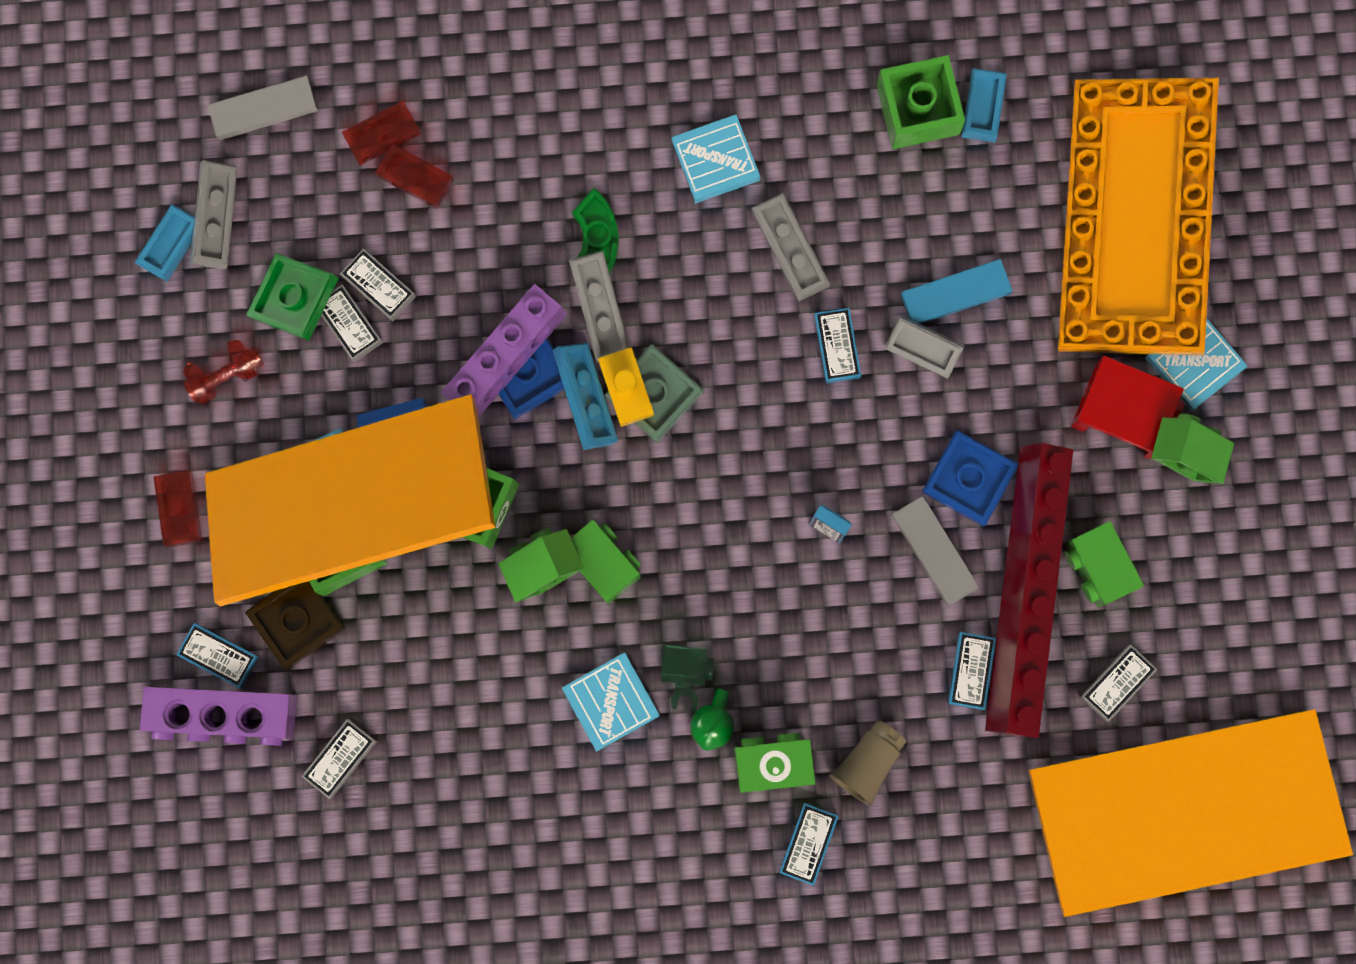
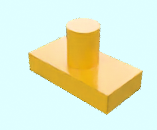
[598,347,654,427]

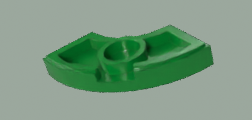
[571,187,619,275]

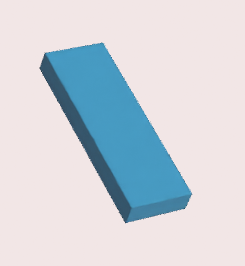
[900,259,1013,324]
[552,342,618,450]

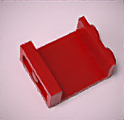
[1070,356,1185,459]

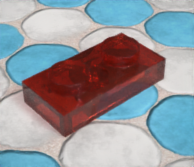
[342,101,421,165]
[375,144,454,209]
[153,470,202,548]

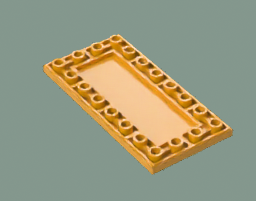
[1058,77,1219,356]
[205,394,495,606]
[1028,709,1353,917]

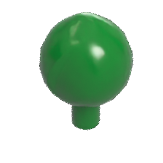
[690,689,734,751]

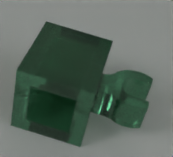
[661,645,714,711]

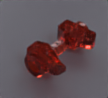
[183,340,264,404]

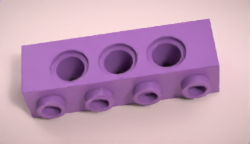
[441,284,567,418]
[140,687,297,746]

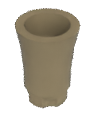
[829,721,906,806]

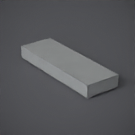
[208,76,318,141]
[190,160,237,270]
[752,193,830,302]
[569,251,629,363]
[891,496,980,607]

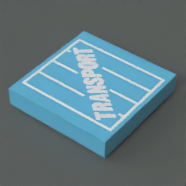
[671,114,760,204]
[1145,319,1248,411]
[562,652,660,752]

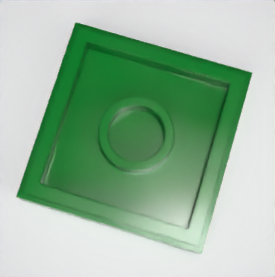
[246,253,339,341]

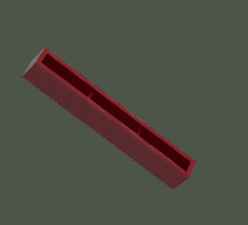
[985,443,1074,738]

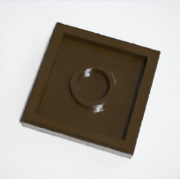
[245,581,346,671]

